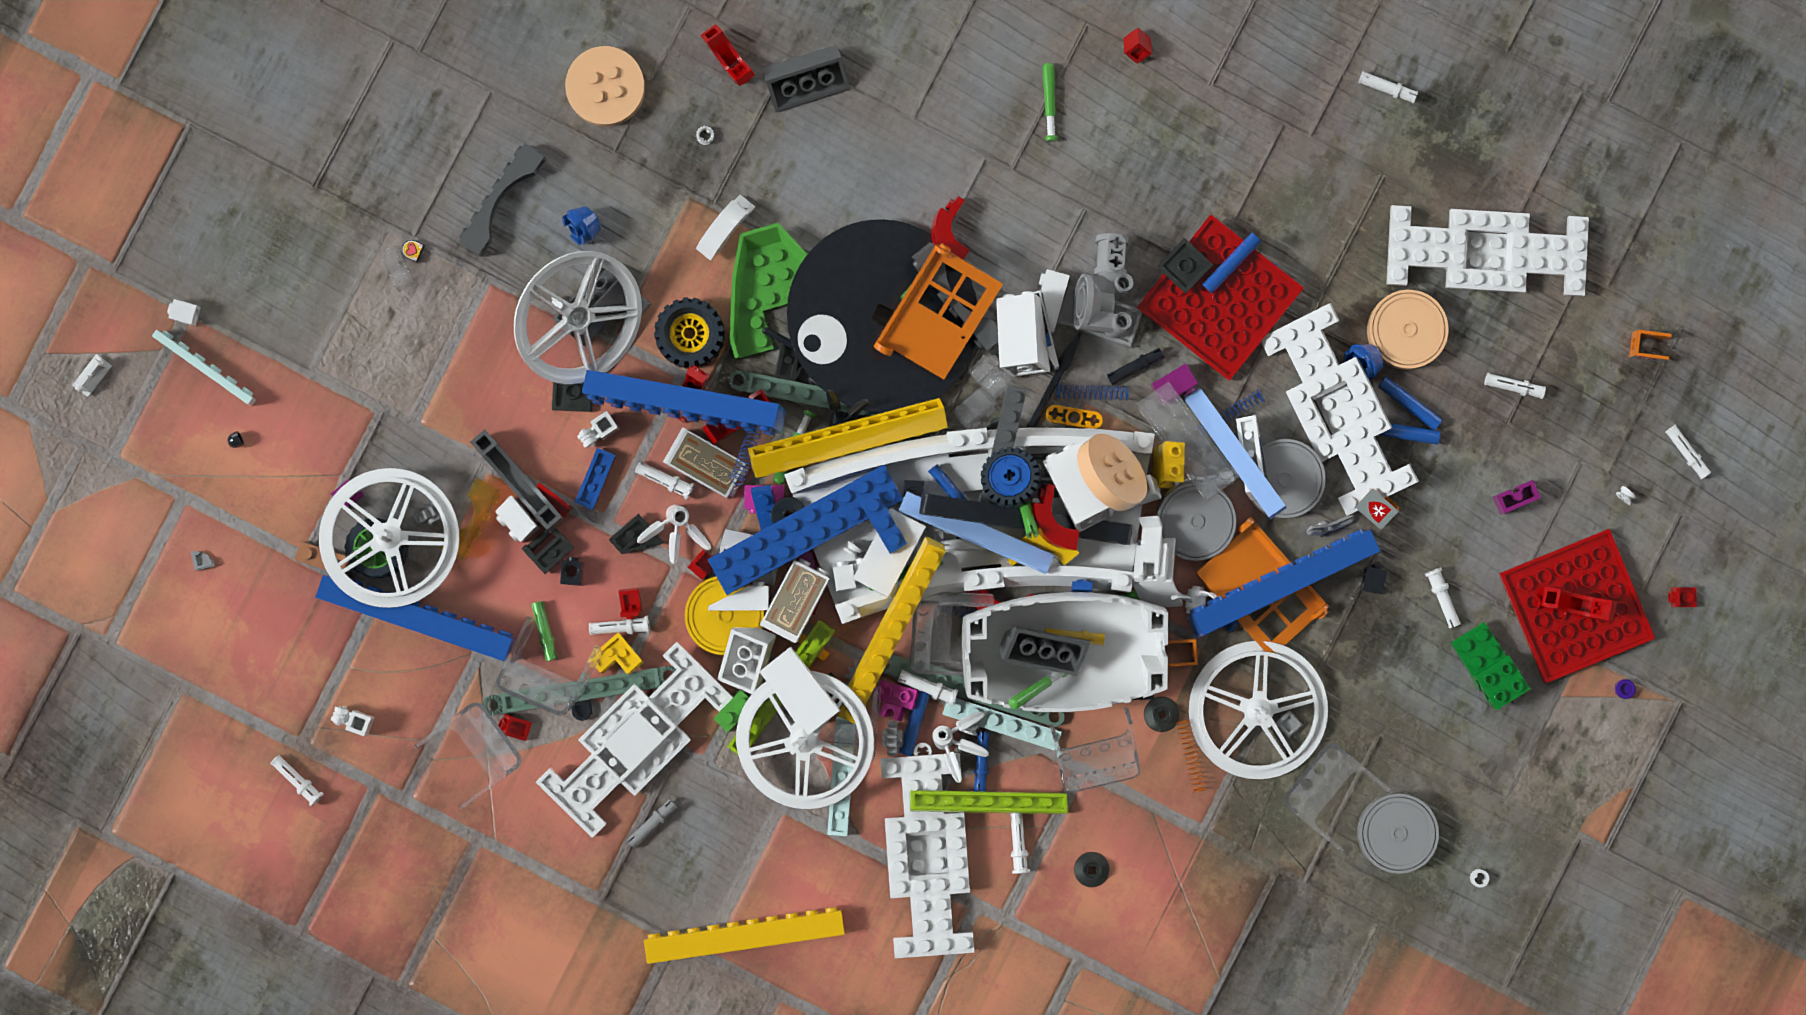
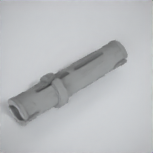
[627,798,678,849]

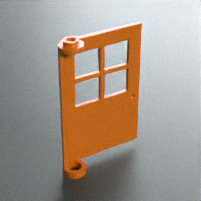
[874,243,1003,379]
[1196,517,1329,658]

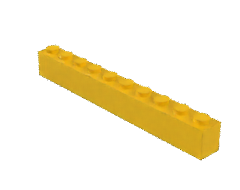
[748,398,948,478]
[837,537,946,724]
[644,907,845,964]

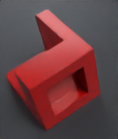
[1123,28,1152,64]
[687,550,713,581]

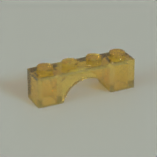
[439,478,500,560]

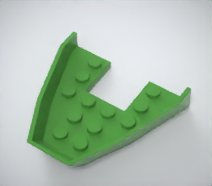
[730,223,807,360]

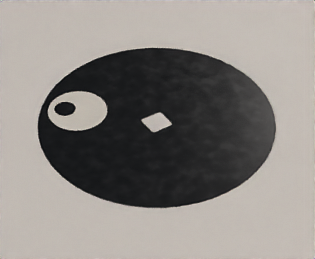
[787,219,977,413]

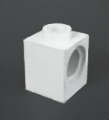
[167,299,201,326]

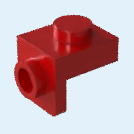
[618,587,642,619]

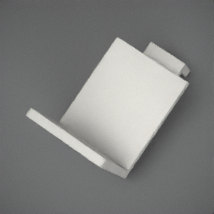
[1133,516,1183,607]

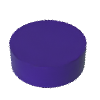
[1614,679,1636,699]

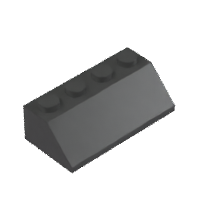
[762,45,850,112]
[553,267,626,347]
[999,626,1091,676]

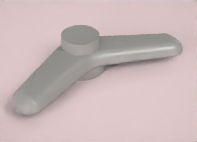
[1306,514,1355,538]

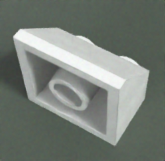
[495,496,541,543]

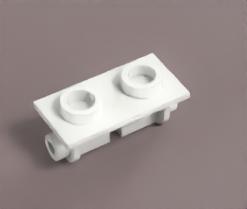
[72,354,112,397]

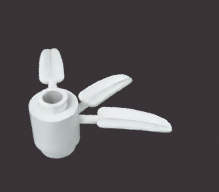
[637,504,711,564]
[1171,586,1217,614]
[933,712,989,783]

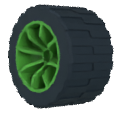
[344,518,409,578]

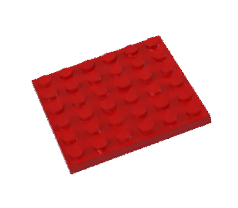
[1136,214,1304,381]
[1498,529,1655,683]

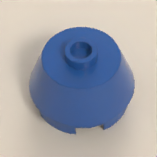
[562,206,601,245]
[1344,344,1383,381]

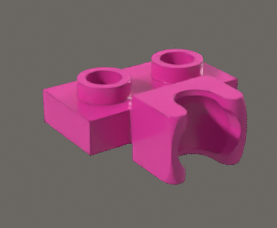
[875,680,919,722]

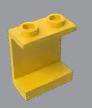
[1152,441,1185,489]

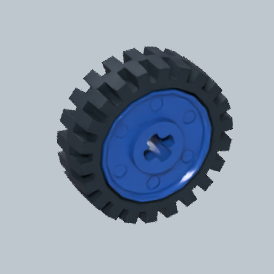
[980,447,1042,509]

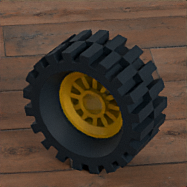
[654,297,725,369]

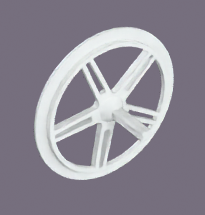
[514,251,642,384]
[319,468,459,608]
[1189,641,1328,779]
[736,671,874,809]

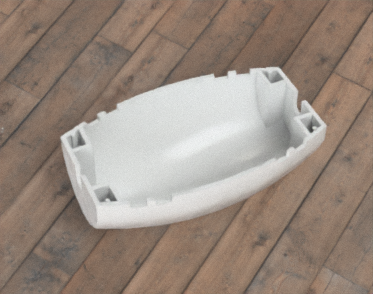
[962,592,1168,712]

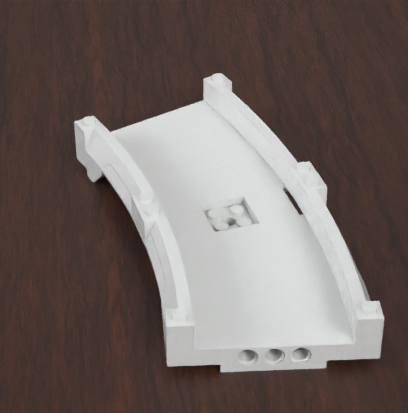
[784,428,1155,624]

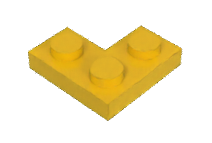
[588,632,644,675]

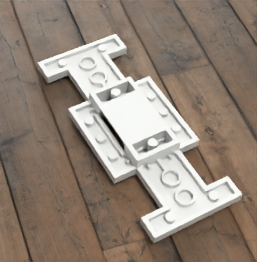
[1386,205,1589,296]
[1261,303,1419,515]
[536,642,733,838]
[880,753,974,958]

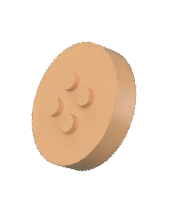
[565,46,645,127]
[1367,290,1448,370]
[1077,433,1147,511]

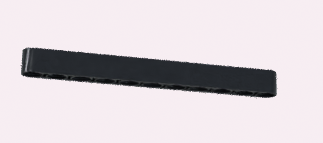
[919,494,1133,545]

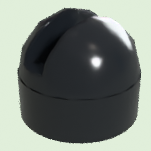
[227,431,244,448]

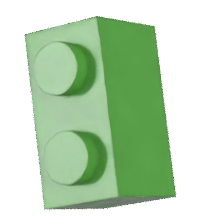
[713,690,749,732]

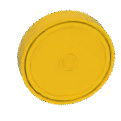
[685,576,765,655]

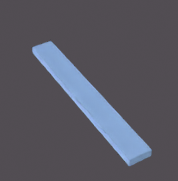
[1184,387,1287,519]
[899,492,1054,574]

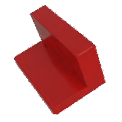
[537,482,573,518]

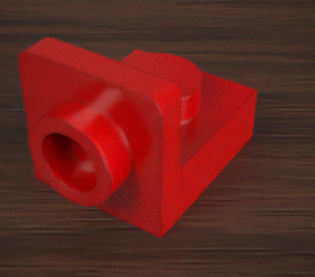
[1668,587,1697,607]
[498,714,532,741]

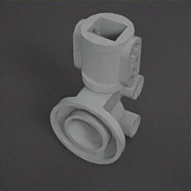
[1073,233,1134,338]

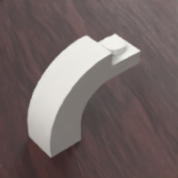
[696,195,755,261]

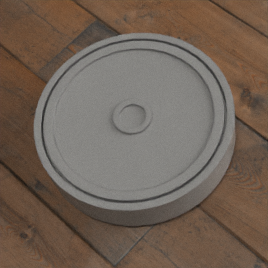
[1251,439,1326,519]
[1156,480,1236,561]
[1357,793,1439,874]

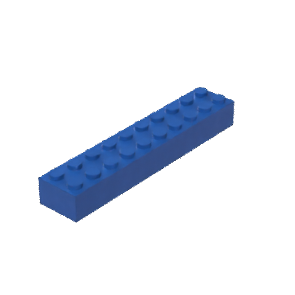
[582,370,786,436]
[708,465,903,596]
[1186,528,1380,638]
[315,575,517,661]

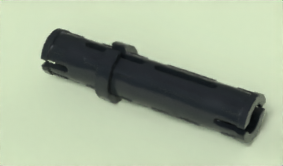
[1106,347,1165,385]

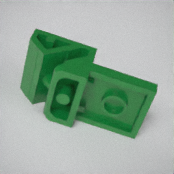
[1450,622,1530,710]

